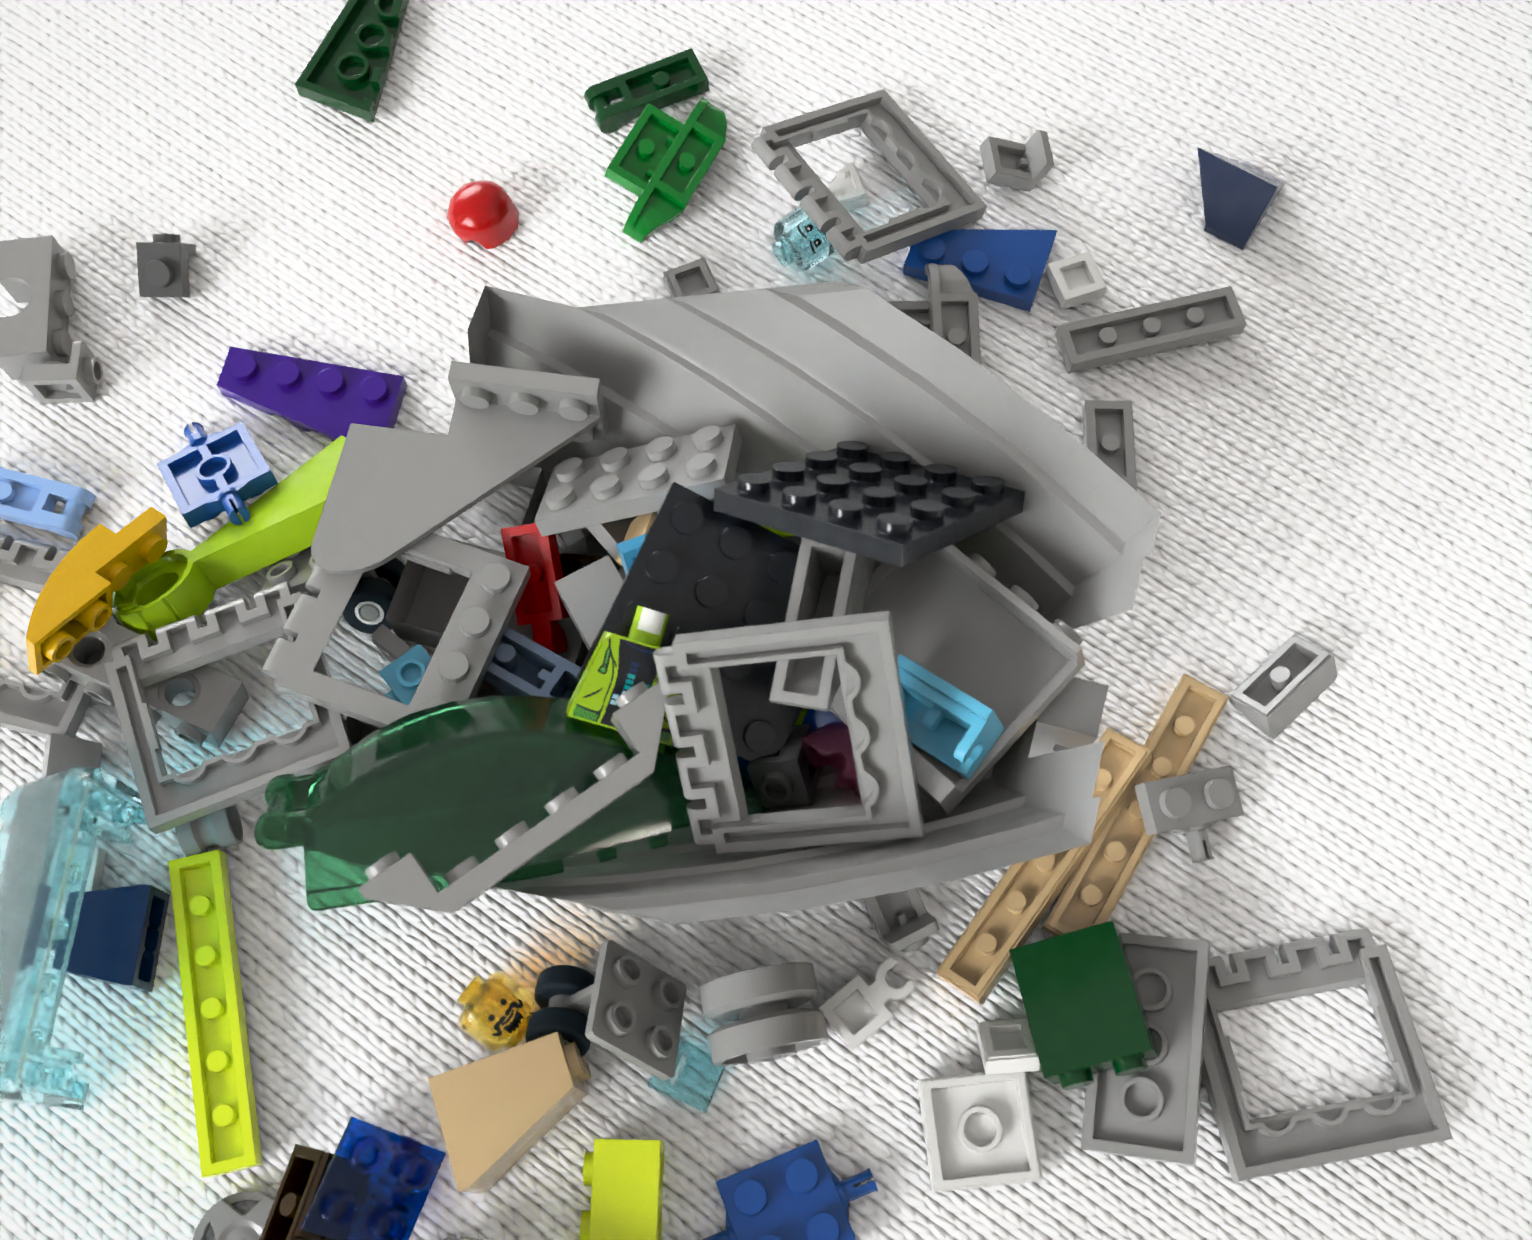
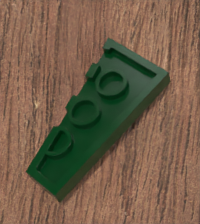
[294,0,409,122]

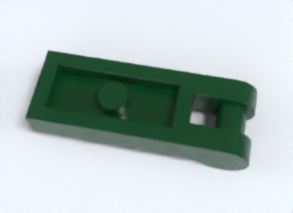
[584,48,709,134]

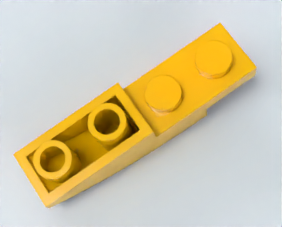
[26,507,168,675]

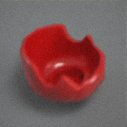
[447,180,520,249]

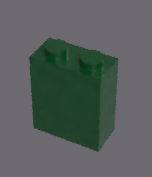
[1009,920,1159,1090]

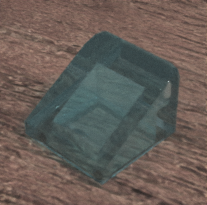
[648,1040,726,1113]

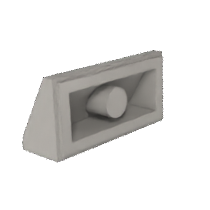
[1228,634,1337,739]

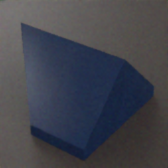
[1197,147,1285,250]

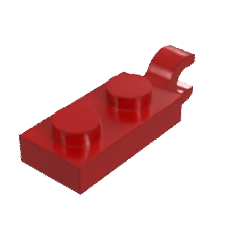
[501,523,570,654]

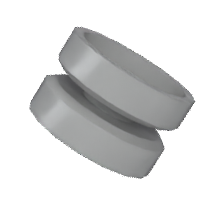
[698,962,829,1067]

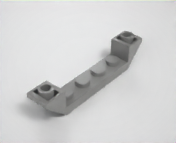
[358,681,668,914]

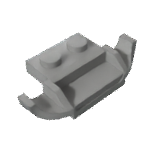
[887,263,982,366]

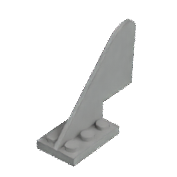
[311,361,609,575]

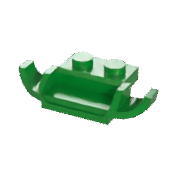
[605,97,727,243]

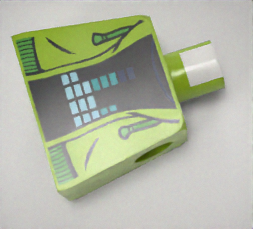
[565,606,680,746]

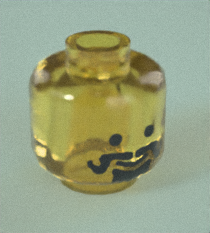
[457,971,536,1052]

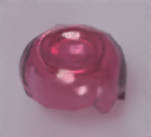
[801,721,861,801]

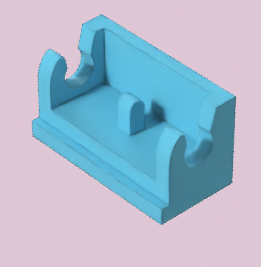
[897,654,1005,780]

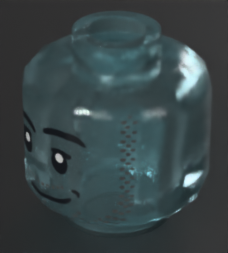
[771,206,835,272]

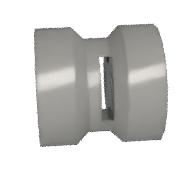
[175,804,243,857]

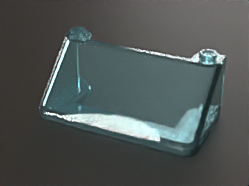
[0,766,147,1111]

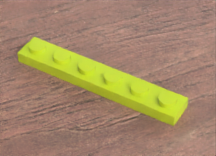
[168,849,263,1178]

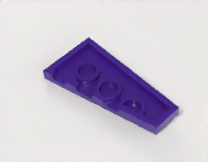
[216,346,408,442]

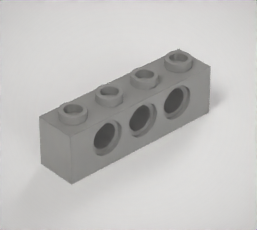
[41,620,249,748]

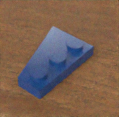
[903,229,1057,312]

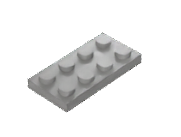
[534,424,742,537]
[1081,932,1211,1167]

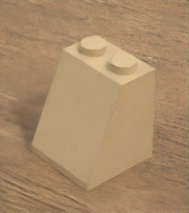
[428,1032,592,1193]

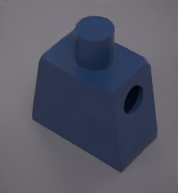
[32,884,170,992]

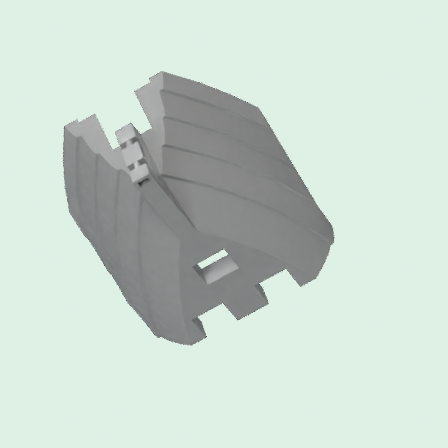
[268,281,1161,924]

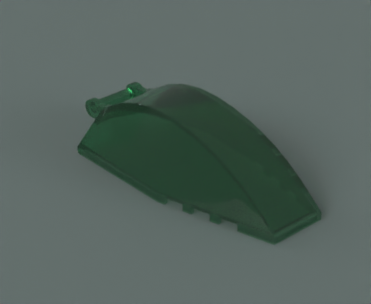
[254,696,765,911]

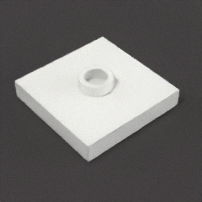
[917,1072,1043,1193]

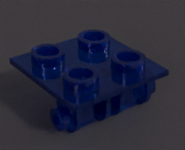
[300,1116,446,1240]

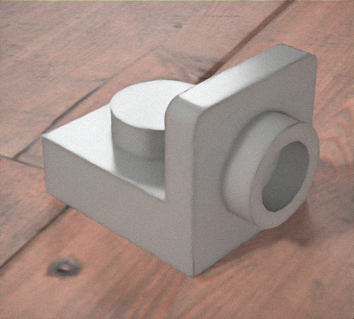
[21,341,103,404]

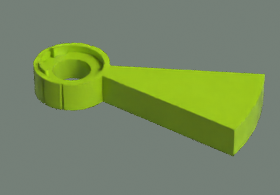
[112,435,346,642]

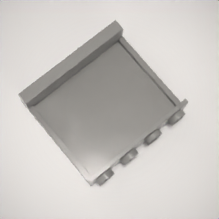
[829,544,1085,815]

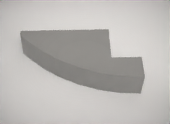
[769,537,875,711]

